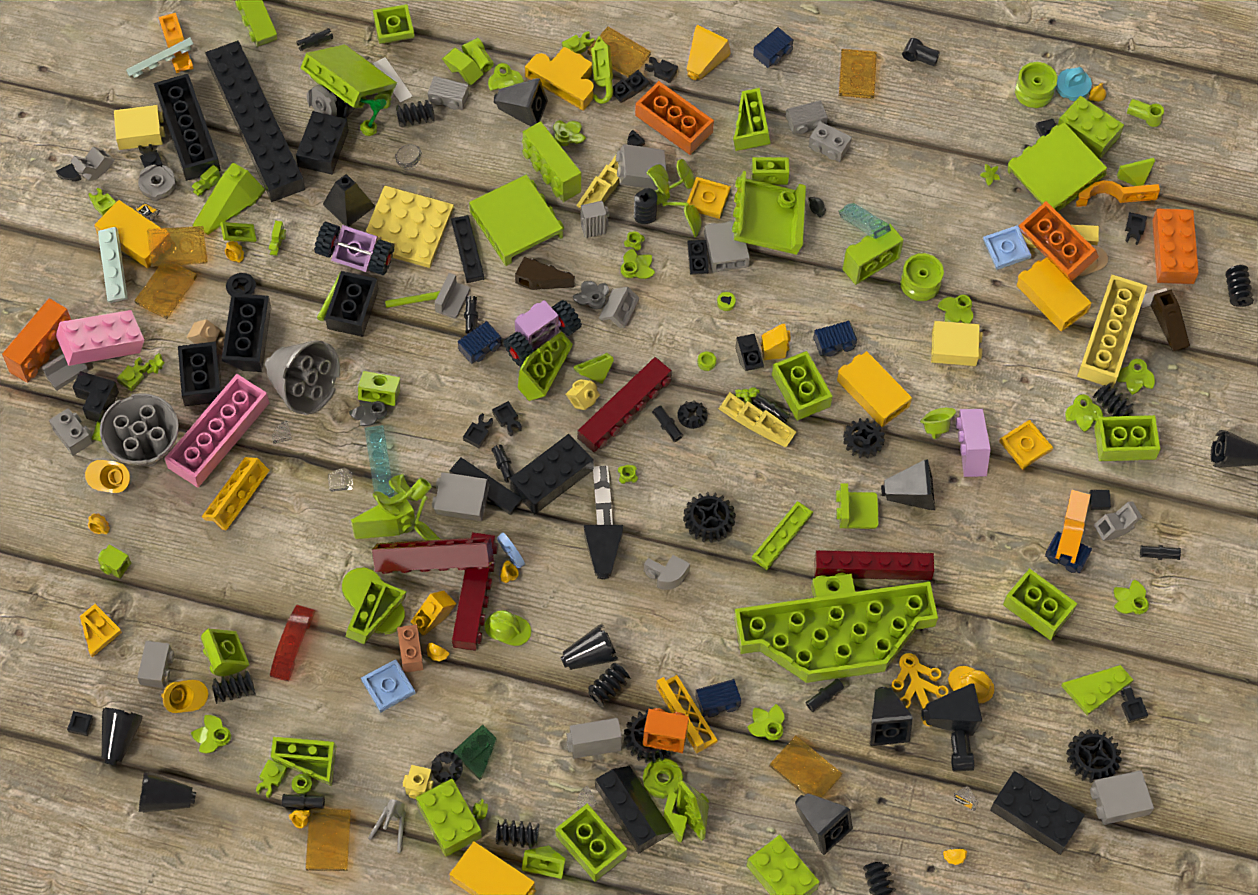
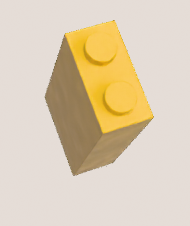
[94,200,172,269]
[1016,257,1092,332]
[837,351,912,427]
[449,841,536,895]

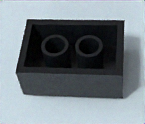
[296,111,349,175]
[325,271,379,337]
[178,341,222,407]

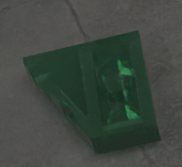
[453,725,497,780]

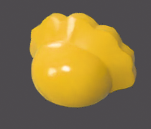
[1088,83,1107,102]
[225,241,244,263]
[88,513,110,534]
[500,560,519,583]
[426,642,450,662]
[289,810,311,828]
[943,849,967,865]

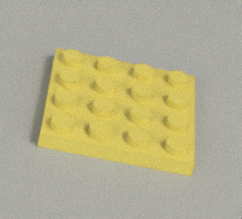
[366,186,454,268]

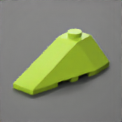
[192,163,265,235]
[676,781,709,841]

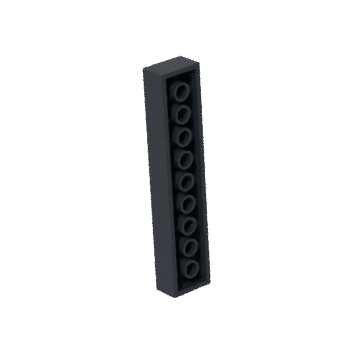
[205,40,305,202]

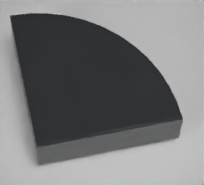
[627,130,645,147]
[56,163,81,182]

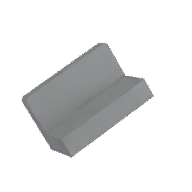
[435,273,470,319]
[599,287,639,328]
[42,354,88,391]

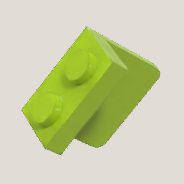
[835,483,878,529]

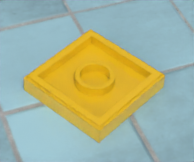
[687,177,731,219]
[999,420,1053,470]

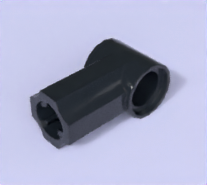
[902,38,940,67]
[951,730,974,772]

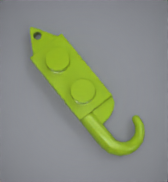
[591,36,613,104]

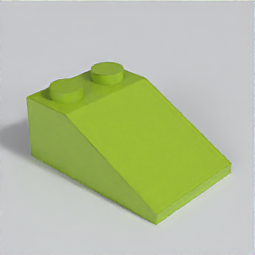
[351,492,416,539]

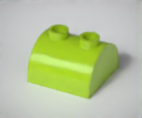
[373,4,414,44]
[201,628,249,677]

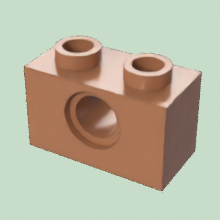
[397,625,423,673]

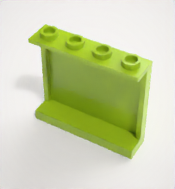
[300,44,397,107]
[1007,122,1107,212]
[732,171,806,255]
[469,174,564,266]

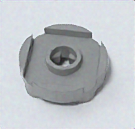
[307,85,337,116]
[138,165,176,201]

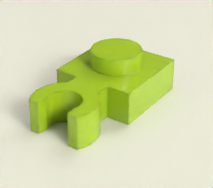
[562,31,595,54]
[192,165,220,196]
[88,188,116,216]
[269,220,286,256]
[116,357,150,391]
[256,759,287,798]

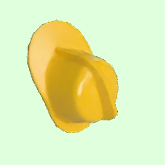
[85,460,130,493]
[948,666,994,703]
[161,680,208,713]

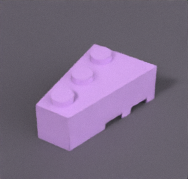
[956,409,991,477]

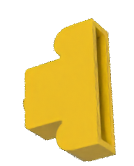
[525,47,594,111]

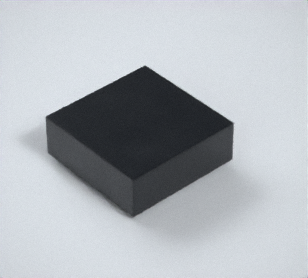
[1089,490,1111,510]
[67,711,94,736]

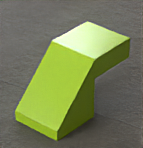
[442,48,483,85]
[664,792,688,842]

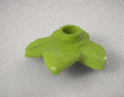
[488,63,524,91]
[553,120,586,146]
[620,249,655,279]
[937,295,973,323]
[1117,358,1155,395]
[1065,394,1103,432]
[1114,580,1149,615]
[747,704,784,741]
[191,715,231,754]

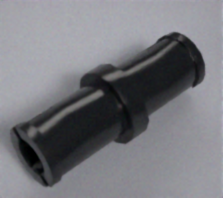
[296,28,333,51]
[464,296,479,334]
[752,394,791,423]
[652,405,683,442]
[491,444,515,483]
[1140,545,1181,560]
[805,678,844,712]
[282,793,325,810]

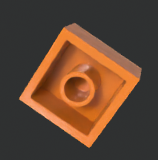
[643,708,689,753]

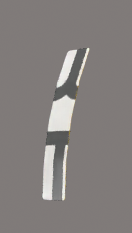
[593,466,613,525]

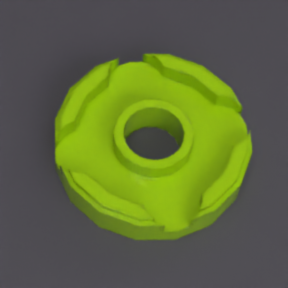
[642,758,683,799]

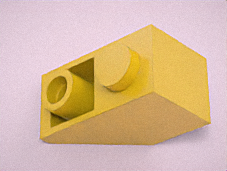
[761,324,791,360]
[410,590,456,635]

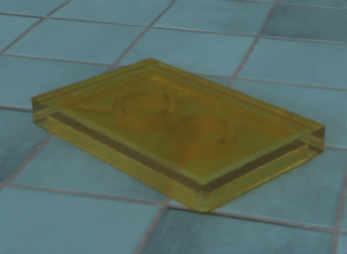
[587,26,651,77]
[838,49,877,99]
[147,226,208,267]
[134,259,197,319]
[769,735,843,798]
[306,809,351,871]

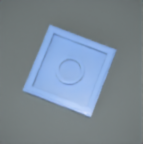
[983,225,1031,270]
[361,659,416,713]

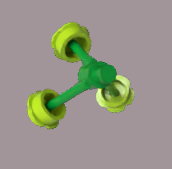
[354,91,392,136]

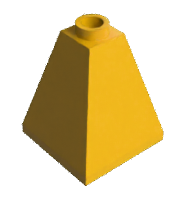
[687,25,731,80]

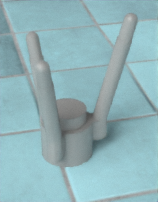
[368,799,406,853]

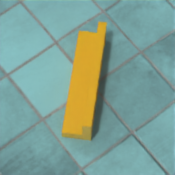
[201,457,270,530]
[656,675,718,754]

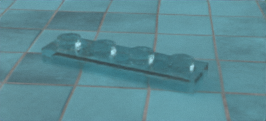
[838,203,891,239]
[364,425,394,497]

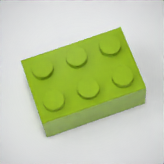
[1058,96,1124,159]
[842,224,904,285]
[772,351,833,421]
[1094,415,1160,461]
[1003,568,1078,641]
[416,779,482,857]
[555,803,627,882]
[747,835,820,895]

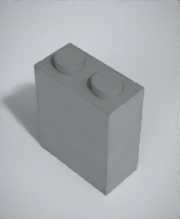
[616,144,666,190]
[704,220,749,273]
[432,472,490,521]
[566,718,622,759]
[1090,770,1154,825]

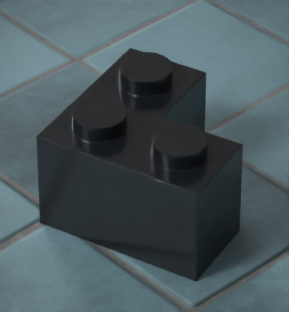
[73,371,119,422]

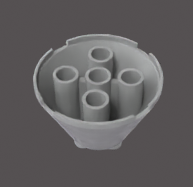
[265,340,340,415]
[100,393,179,467]

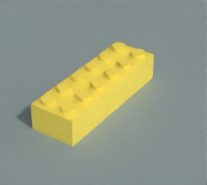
[1077,274,1147,388]

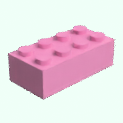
[56,310,144,366]

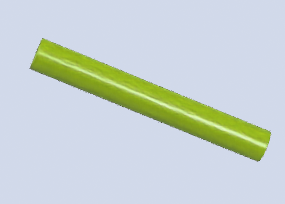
[317,273,340,321]
[385,291,440,308]

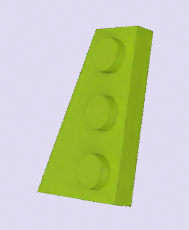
[1061,665,1133,716]

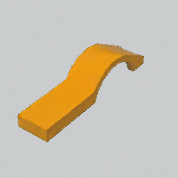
[159,13,194,73]
[1076,180,1160,207]
[1055,490,1090,563]

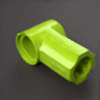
[462,38,494,73]
[1127,99,1164,127]

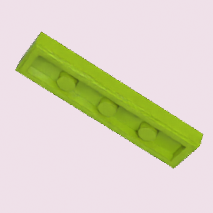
[751,501,813,570]

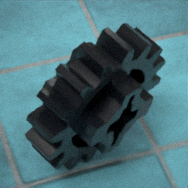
[843,418,885,459]

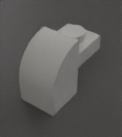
[70,147,115,181]
[1094,501,1142,541]
[644,555,690,590]

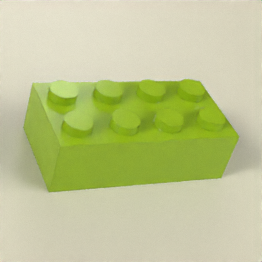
[522,121,581,202]

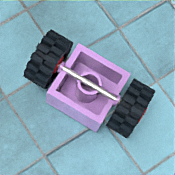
[314,221,394,275]
[503,300,582,367]

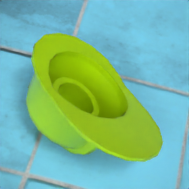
[920,407,956,439]
[485,610,531,646]

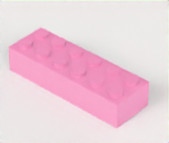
[165,374,269,488]

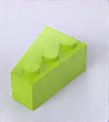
[235,0,277,47]
[733,88,771,151]
[346,577,407,644]
[270,737,337,786]

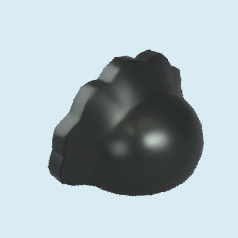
[808,197,826,218]

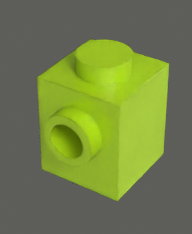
[98,544,132,579]

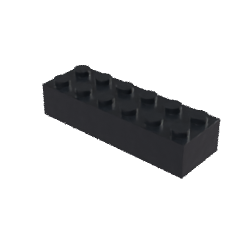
[153,73,221,181]

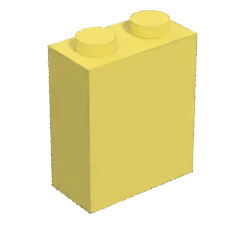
[114,105,165,150]
[931,321,982,366]

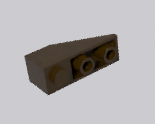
[515,257,575,290]
[1150,289,1190,352]

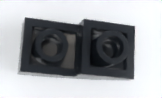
[613,70,650,103]
[687,240,709,275]

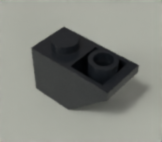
[735,333,764,371]

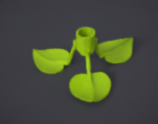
[646,159,701,237]
[372,474,441,541]

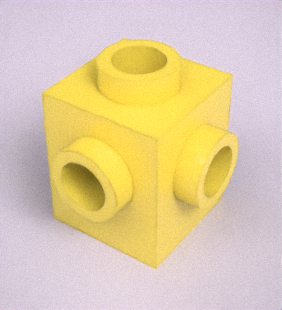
[566,379,600,410]
[403,765,434,799]

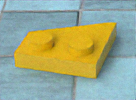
[80,604,122,657]

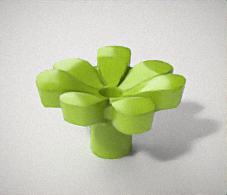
[735,387,760,404]

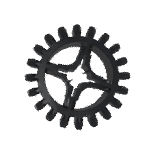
[683,491,736,543]
[624,709,671,764]
[1066,729,1122,783]

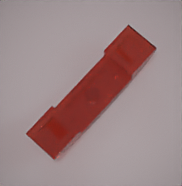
[270,605,316,682]

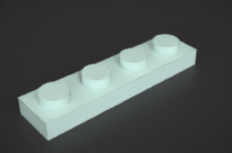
[126,37,193,78]
[98,227,128,303]

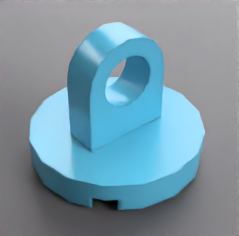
[1056,67,1092,101]

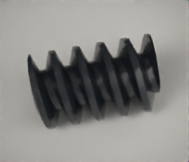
[396,100,435,127]
[634,188,657,224]
[1225,265,1254,307]
[1093,382,1134,417]
[588,663,631,708]
[212,671,256,704]
[496,819,540,849]
[863,862,896,895]

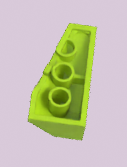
[517,331,573,401]

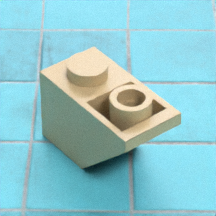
[187,319,225,355]

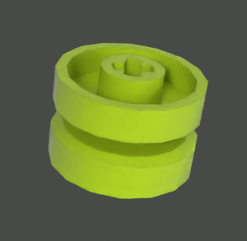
[1015,62,1058,108]
[900,253,944,301]

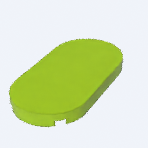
[342,567,405,635]

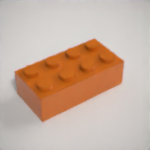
[635,81,714,155]
[1019,201,1099,282]
[1152,209,1198,284]
[2,298,71,383]

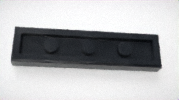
[451,215,485,283]
[449,457,522,515]

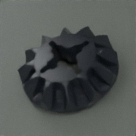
[226,273,256,296]
[677,400,708,429]
[431,751,463,783]

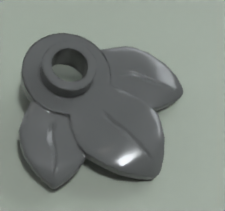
[573,281,609,309]
[349,400,388,426]

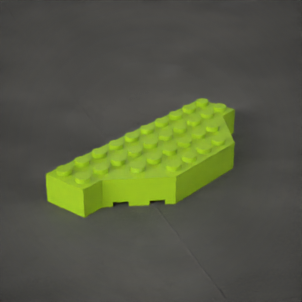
[734,582,938,683]

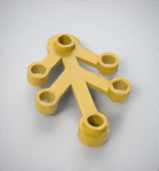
[891,653,948,727]

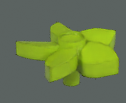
[980,164,1000,186]
[147,353,165,374]

